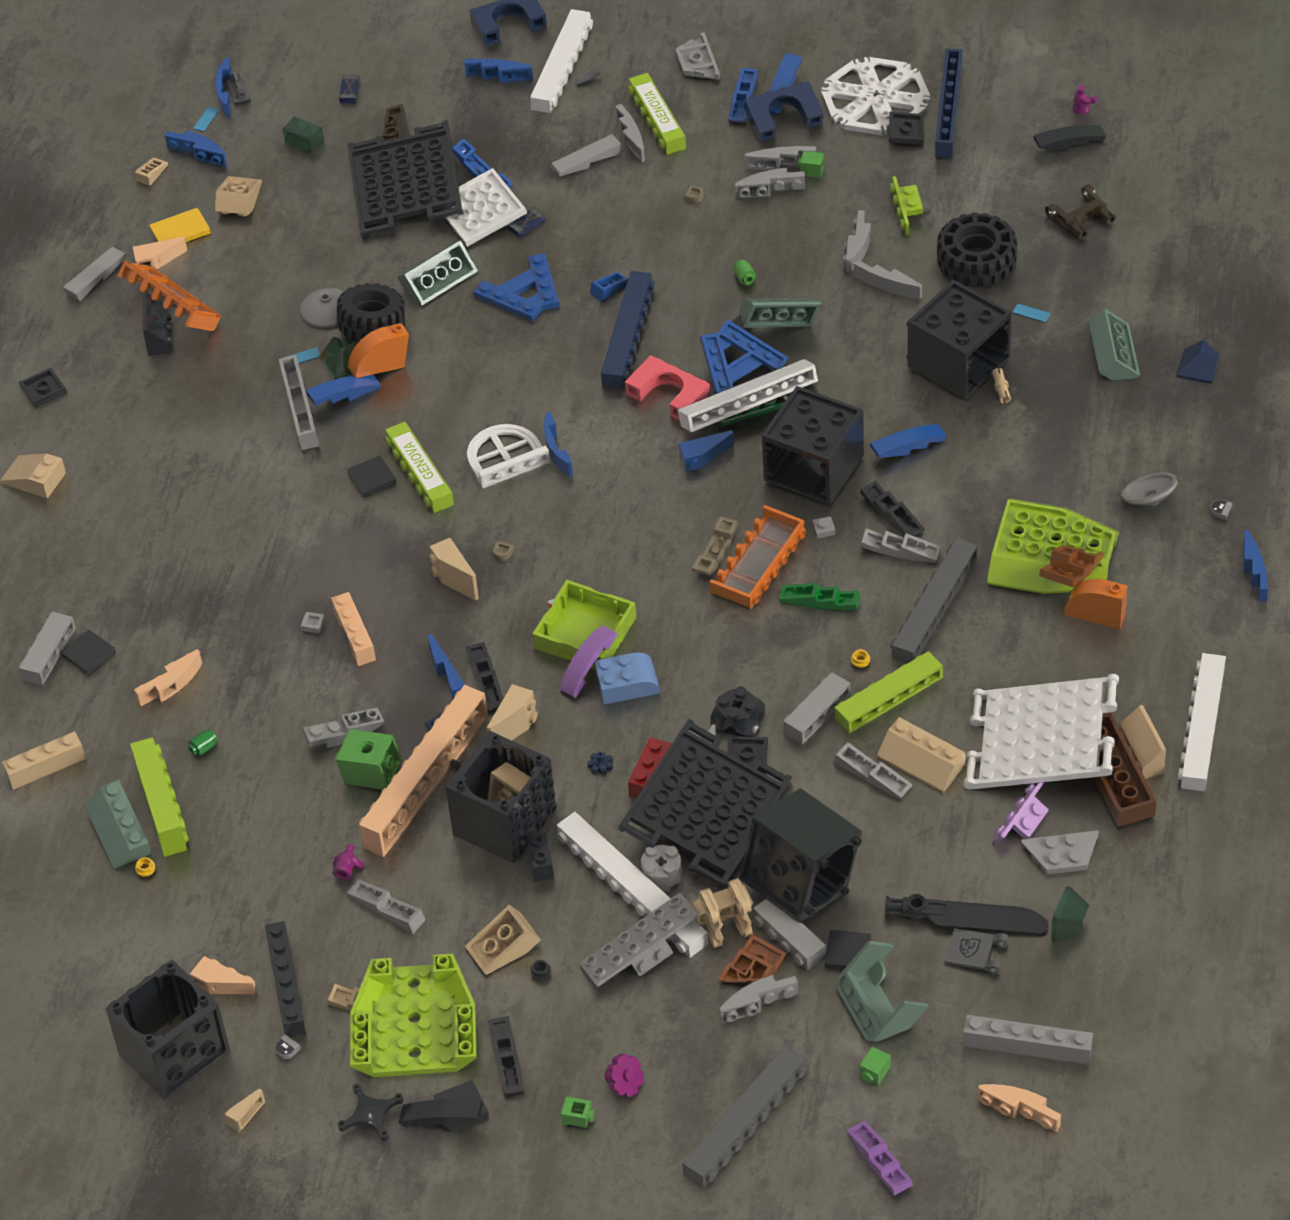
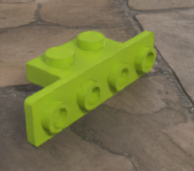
[889,176,923,236]

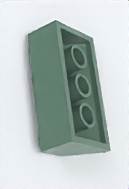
[397,240,478,306]
[739,298,821,328]
[1088,308,1140,380]
[84,780,151,869]

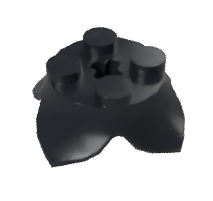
[710,686,765,737]

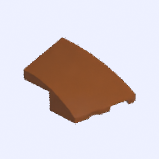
[1039,545,1104,587]
[718,934,788,983]

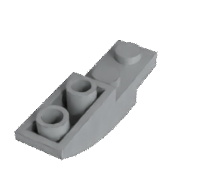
[735,168,805,198]
[843,210,871,273]
[303,707,384,748]
[720,975,798,1023]

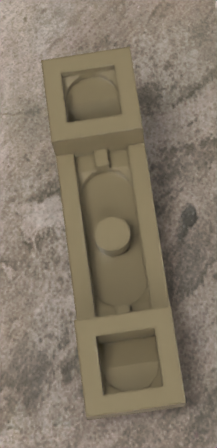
[692,516,738,575]

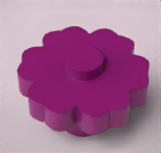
[604,1054,644,1097]

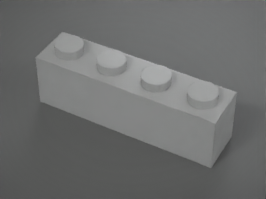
[19,612,76,685]
[783,672,851,745]
[753,899,826,971]

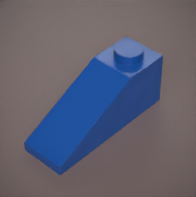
[679,430,734,471]

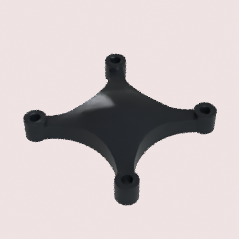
[338,1083,404,1142]

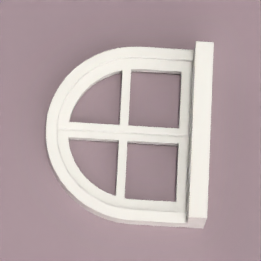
[467,424,550,488]

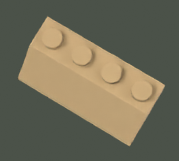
[877,717,966,793]

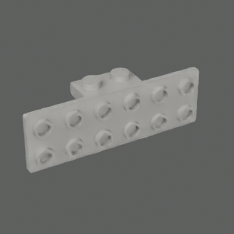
[580,893,699,987]

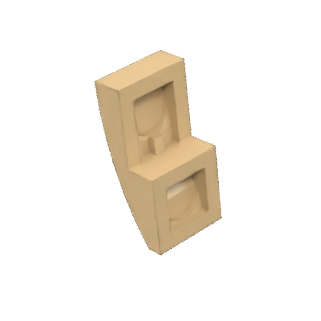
[327,984,360,1011]

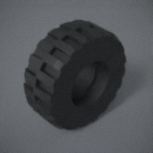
[937,212,1017,287]

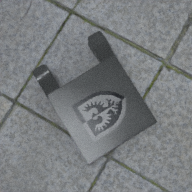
[944,928,1008,975]

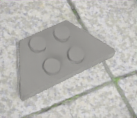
[676,32,720,80]
[1021,830,1099,875]

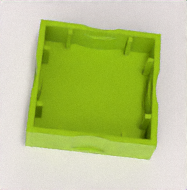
[532,580,637,669]

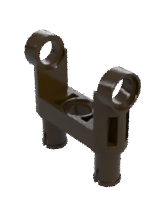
[1045,184,1116,239]

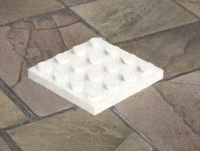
[438,168,527,247]

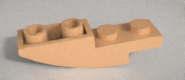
[134,649,202,706]
[978,1084,1061,1132]

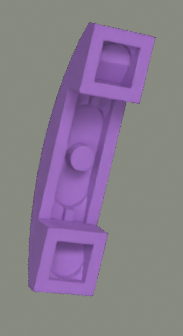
[560,625,618,698]

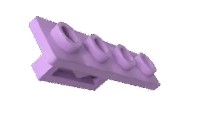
[992,782,1049,844]

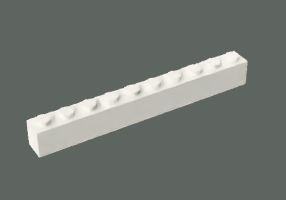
[557,812,708,958]

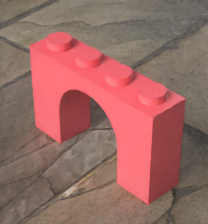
[625,355,711,421]

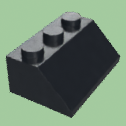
[142,292,173,356]

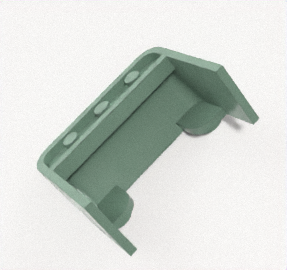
[836,941,929,1042]

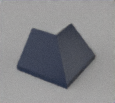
[1176,340,1221,384]

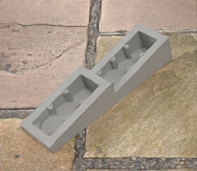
[551,134,621,176]
[63,247,126,302]
[833,742,913,800]
[347,879,425,934]

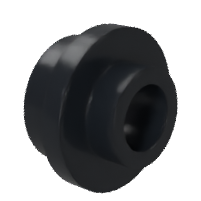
[530,960,551,980]

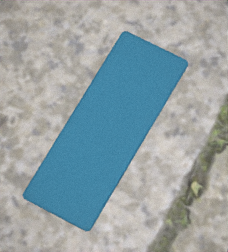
[193,107,219,131]
[1013,304,1051,322]
[284,347,321,363]

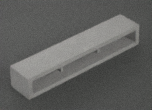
[279,355,320,450]
[963,1015,1093,1065]

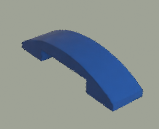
[215,58,232,116]
[452,138,513,188]
[544,411,573,476]

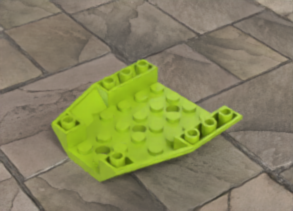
[987,498,1119,594]
[350,953,477,1077]

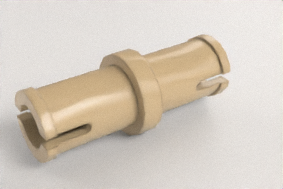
[991,368,1011,404]

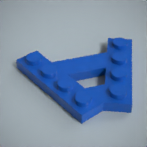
[473,253,560,321]
[700,319,788,395]

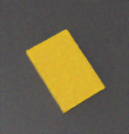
[149,207,211,242]

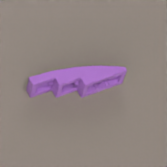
[846,1120,913,1195]

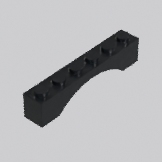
[265,921,306,1038]

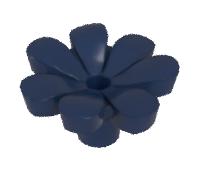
[587,752,613,774]

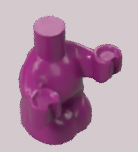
[1073,84,1097,114]
[332,844,364,880]

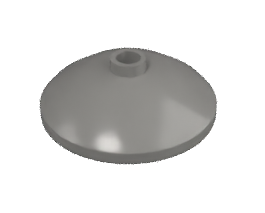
[300,287,344,328]
[1122,472,1178,506]

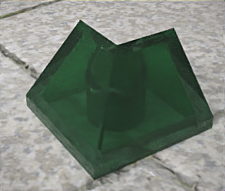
[319,337,358,380]
[1051,886,1089,942]

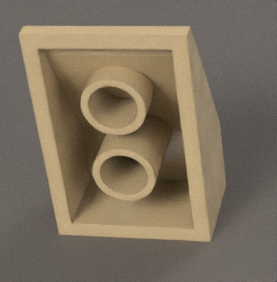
[215,176,262,216]
[0,453,66,498]
[429,538,479,601]
[487,684,538,740]
[488,762,531,802]
[465,905,541,975]

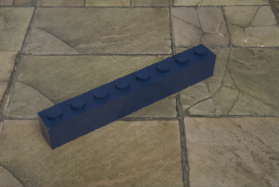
[935,48,963,158]
[601,271,655,388]

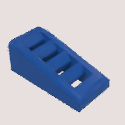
[590,272,628,301]

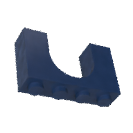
[469,0,547,46]
[744,81,824,142]

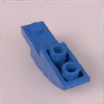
[165,130,227,167]

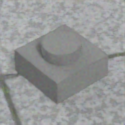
[812,516,835,539]
[301,612,325,634]

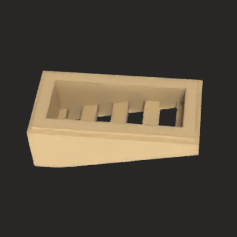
[134,157,168,186]
[224,1089,265,1132]

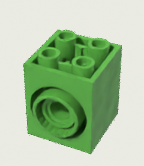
[336,729,402,790]

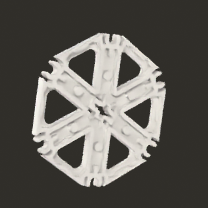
[821,57,931,136]

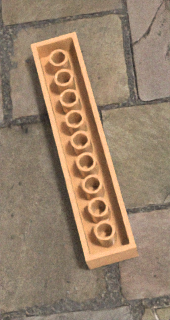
[359,685,488,857]

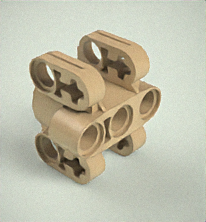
[691,878,753,948]

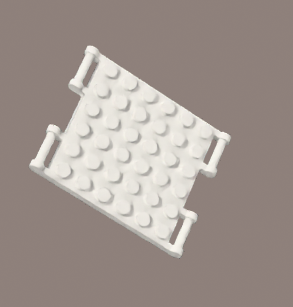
[963,674,1119,789]

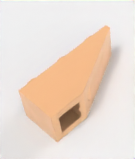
[133,237,187,269]
[190,956,257,995]

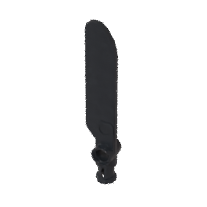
[885,894,1048,935]

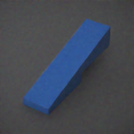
[427,634,465,699]

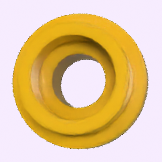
[851,649,870,668]
[135,857,155,877]

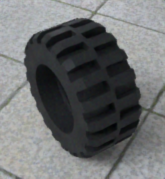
[337,283,405,343]

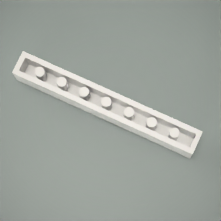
[530,9,593,113]
[678,359,818,432]
[1178,653,1226,792]

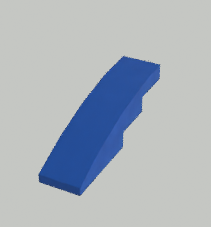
[769,53,802,116]
[464,58,533,83]
[728,68,759,123]
[306,375,381,406]
[870,424,947,458]
[1243,530,1268,602]

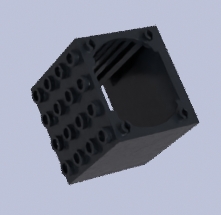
[906,280,1012,399]
[762,386,864,505]
[445,730,557,863]
[738,788,862,923]
[105,959,230,1100]

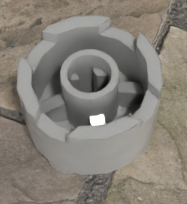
[641,845,682,892]

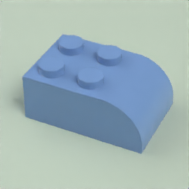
[594,653,660,705]

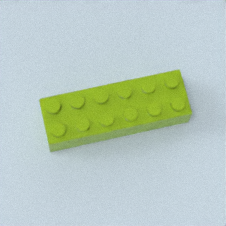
[130,737,189,857]

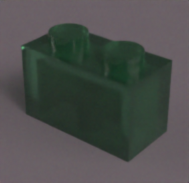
[283,117,324,153]

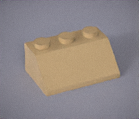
[1119,705,1166,779]

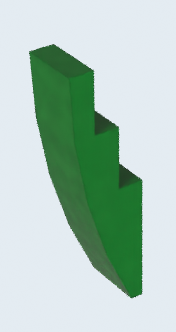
[779,583,861,610]

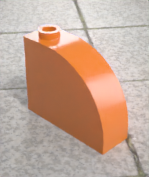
[348,323,409,378]
[1064,579,1128,629]

